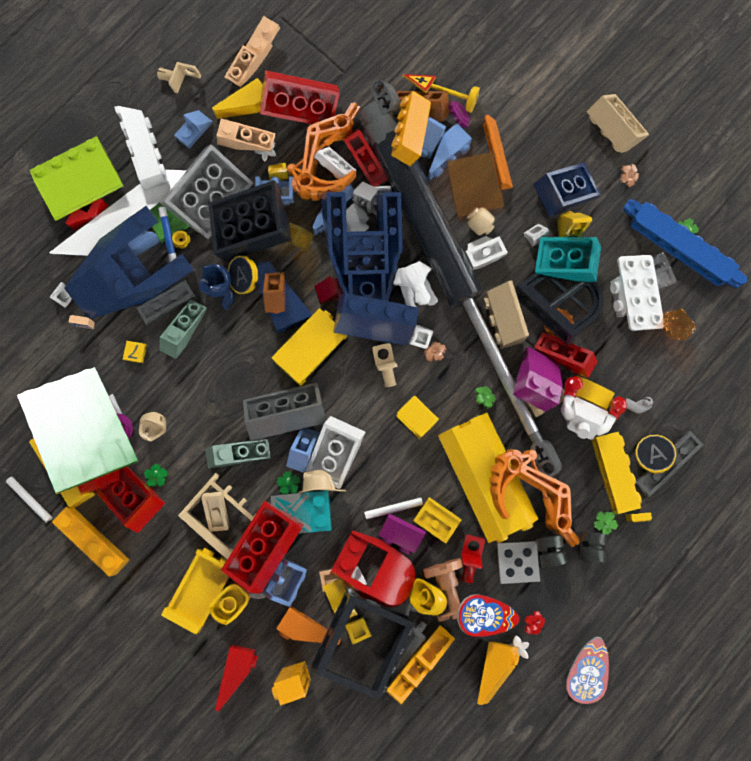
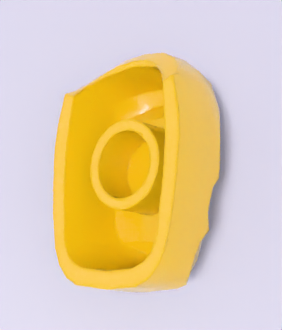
[409,579,447,615]
[209,583,250,625]

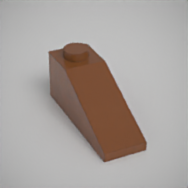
[396,91,450,122]

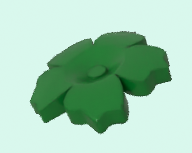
[144,464,168,487]
[276,471,301,494]

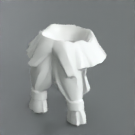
[393,261,438,307]

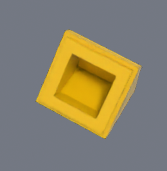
[268,163,289,181]

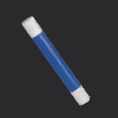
[158,207,177,262]

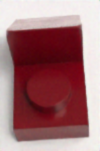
[314,276,343,304]

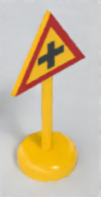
[402,74,480,113]

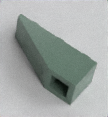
[159,299,207,359]
[205,439,271,468]

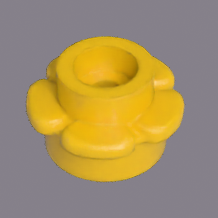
[172,231,190,249]

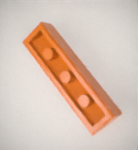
[483,115,513,191]

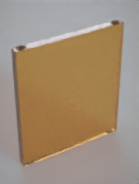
[447,151,504,217]

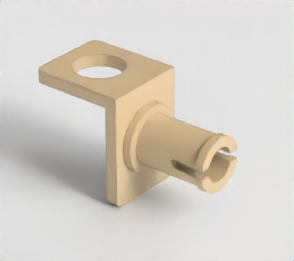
[157,62,201,93]
[372,343,397,387]

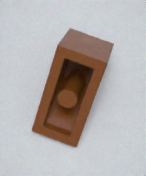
[263,272,286,314]

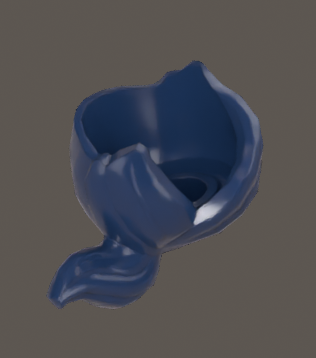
[199,264,234,310]

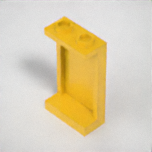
[272,308,347,386]
[161,547,230,635]

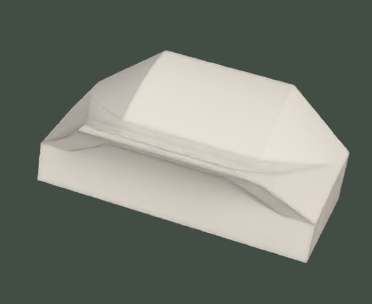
[465,236,508,270]

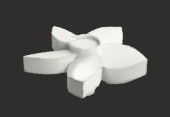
[255,142,276,162]
[509,635,529,659]

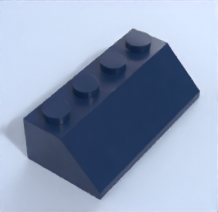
[333,293,419,346]

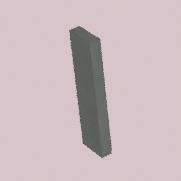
[635,431,703,497]

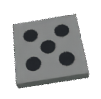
[496,541,540,584]

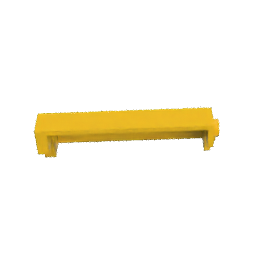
[438,413,538,543]

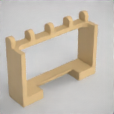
[178,473,256,559]

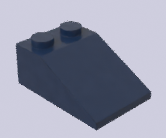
[533,163,600,217]

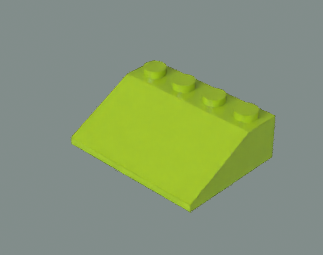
[30,136,123,221]

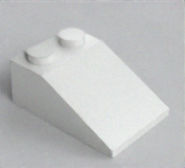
[305,416,365,489]

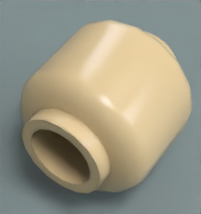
[467,207,495,235]

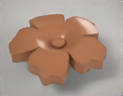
[620,164,639,187]
[424,342,447,362]

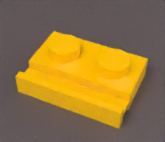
[413,497,462,543]

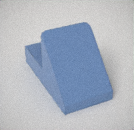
[174,110,213,149]

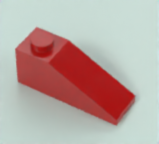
[343,129,388,187]
[534,332,597,378]
[215,645,258,711]

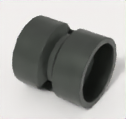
[579,532,607,562]
[536,535,568,568]

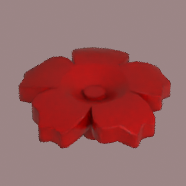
[524,611,545,635]

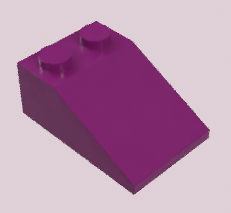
[513,346,563,412]

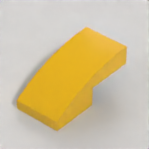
[576,376,615,411]
[323,578,357,618]

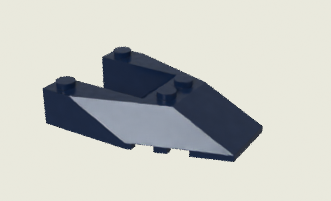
[321,192,403,301]
[64,206,194,319]

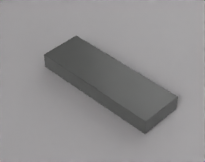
[136,280,196,325]

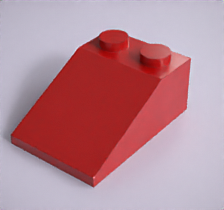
[95,466,165,533]

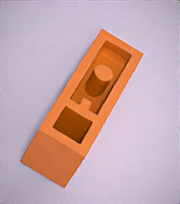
[276,606,341,645]

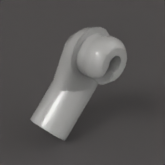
[625,397,653,414]

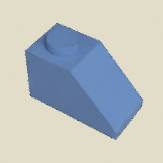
[421,117,446,159]
[286,428,320,473]

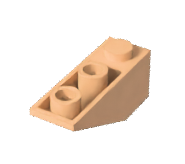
[217,119,276,151]

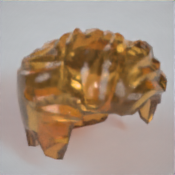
[662,309,696,341]

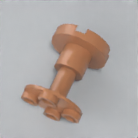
[423,558,463,622]

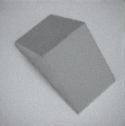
[353,182,379,215]

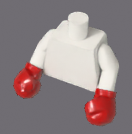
[561,376,627,440]

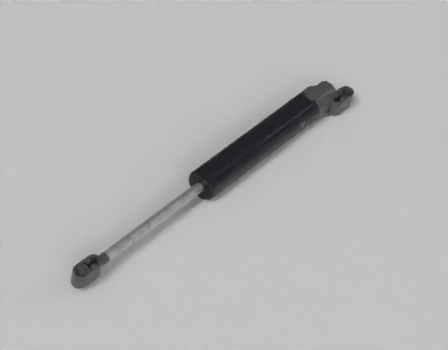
[360,80,562,477]

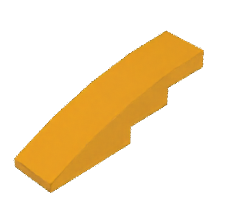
[386,625,455,704]

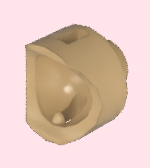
[139,412,167,441]

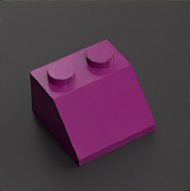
[378,514,426,555]

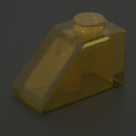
[286,222,314,252]

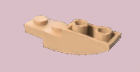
[225,16,280,87]

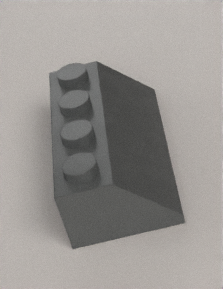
[243,382,326,441]

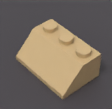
[587,94,649,153]
[483,281,529,349]

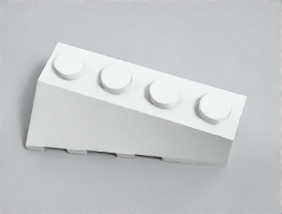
[114,106,166,189]

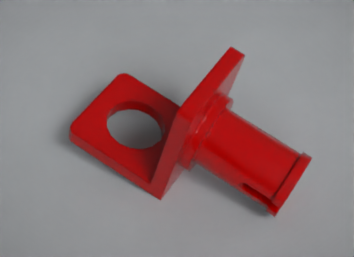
[461,535,485,583]

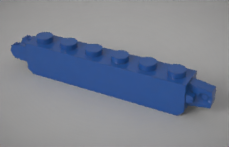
[622,199,748,289]

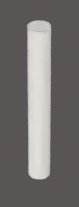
[6,477,52,523]
[365,497,423,520]

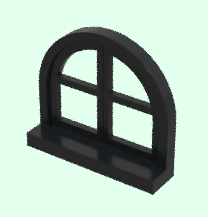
[515,273,603,346]

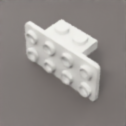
[610,255,665,331]

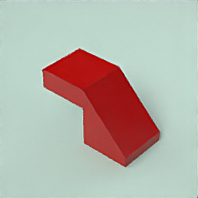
[66,198,108,231]

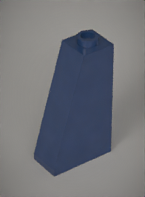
[256,261,312,334]

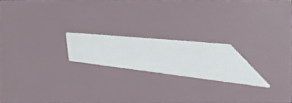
[49,170,186,256]

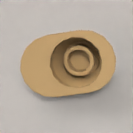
[298,470,346,493]

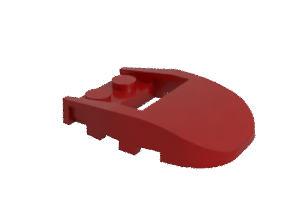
[330,531,415,608]

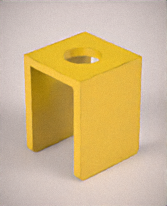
[397,396,439,439]

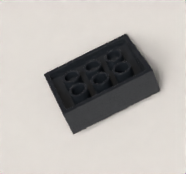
[208,180,292,261]

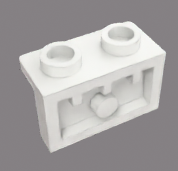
[315,147,356,179]

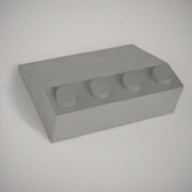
[160,145,253,239]

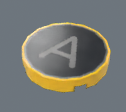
[228,256,258,294]
[635,435,676,473]

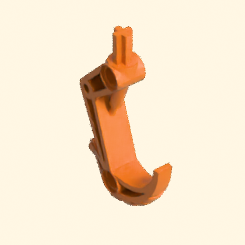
[287,102,361,201]
[489,449,580,547]

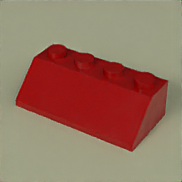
[260,70,340,124]
[221,501,304,594]

